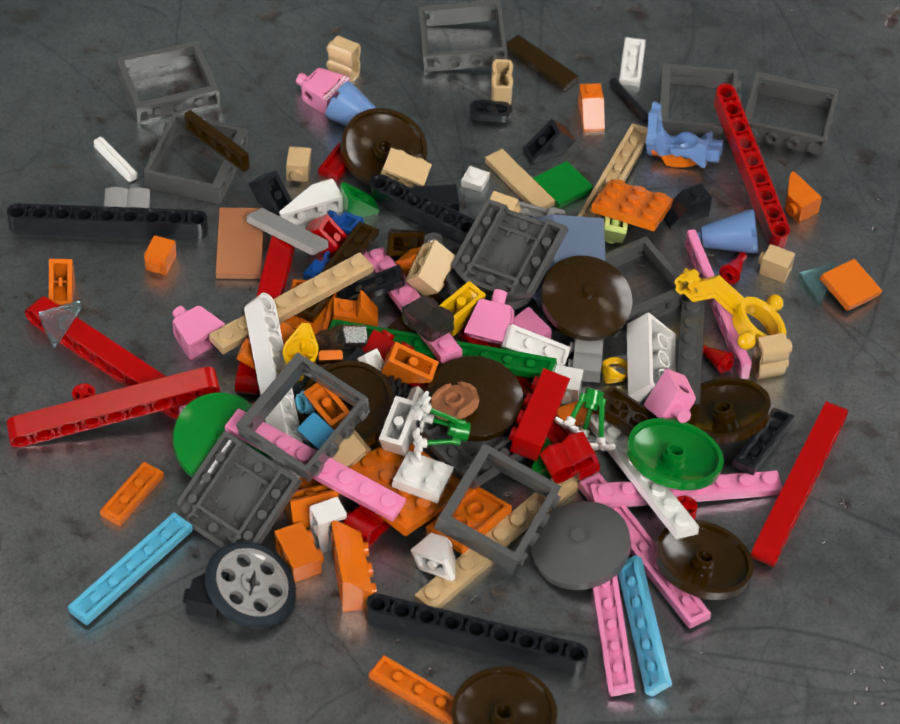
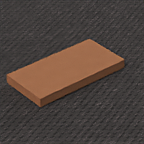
[216,207,263,279]

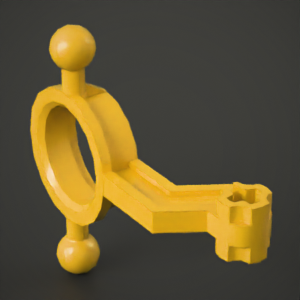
[674,268,787,350]

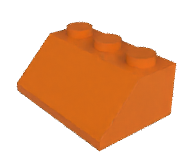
[331,521,377,612]

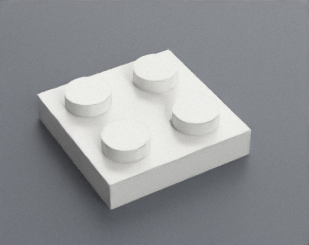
[392,451,454,504]

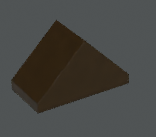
[386,229,425,256]

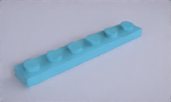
[68,512,193,625]
[618,555,672,697]

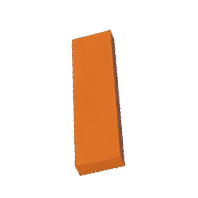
[369,655,454,724]

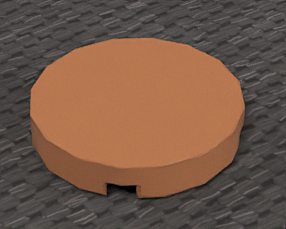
[431,382,480,421]

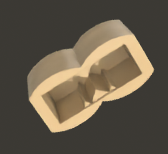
[327,36,361,83]
[491,59,513,105]
[751,333,792,380]

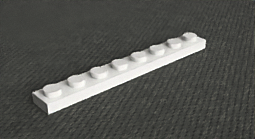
[588,414,699,539]

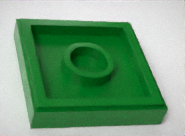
[533,161,594,209]

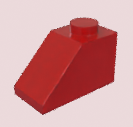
[305,214,348,257]

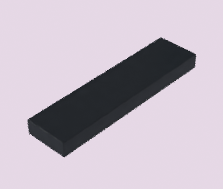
[732,407,795,475]

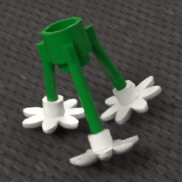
[554,388,616,451]
[413,391,471,460]

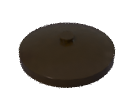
[340,108,428,185]
[540,256,633,341]
[427,356,523,442]
[299,360,395,446]
[686,378,772,444]
[654,520,754,600]
[451,667,557,724]

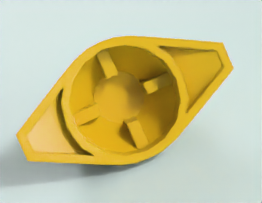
[283,323,318,381]

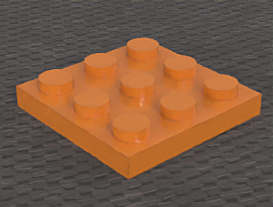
[591,179,673,231]

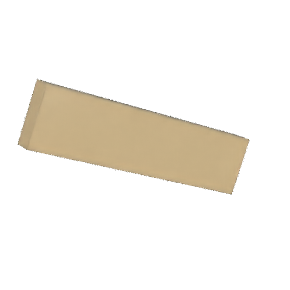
[485,149,555,209]

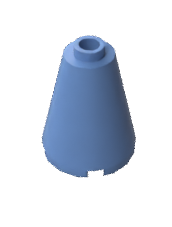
[325,81,376,126]
[698,209,759,254]

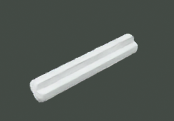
[93,137,138,182]

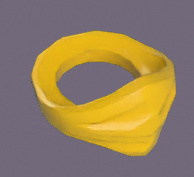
[601,357,628,384]

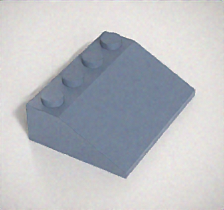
[533,214,606,310]

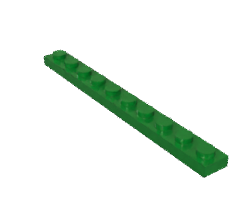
[326,319,557,379]

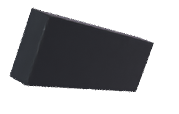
[338,264,405,301]

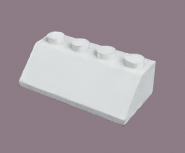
[626,312,678,406]

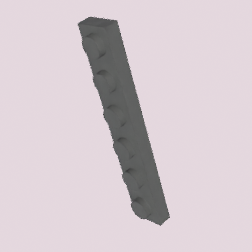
[677,300,706,404]

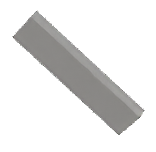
[247,208,328,256]

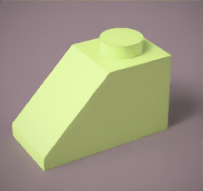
[604,216,628,244]

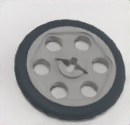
[205,542,296,628]

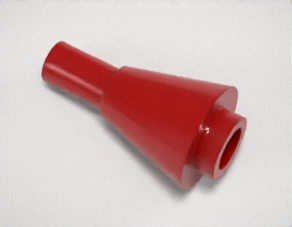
[719,252,747,284]
[703,344,734,373]

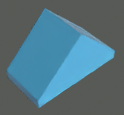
[297,412,335,451]

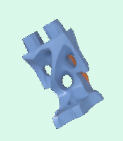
[646,102,724,168]

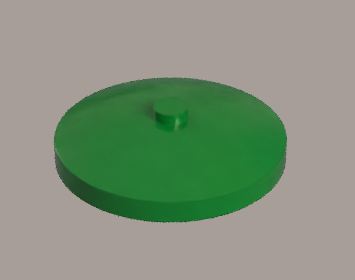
[172,393,268,478]
[626,418,724,491]

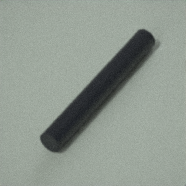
[609,77,648,123]

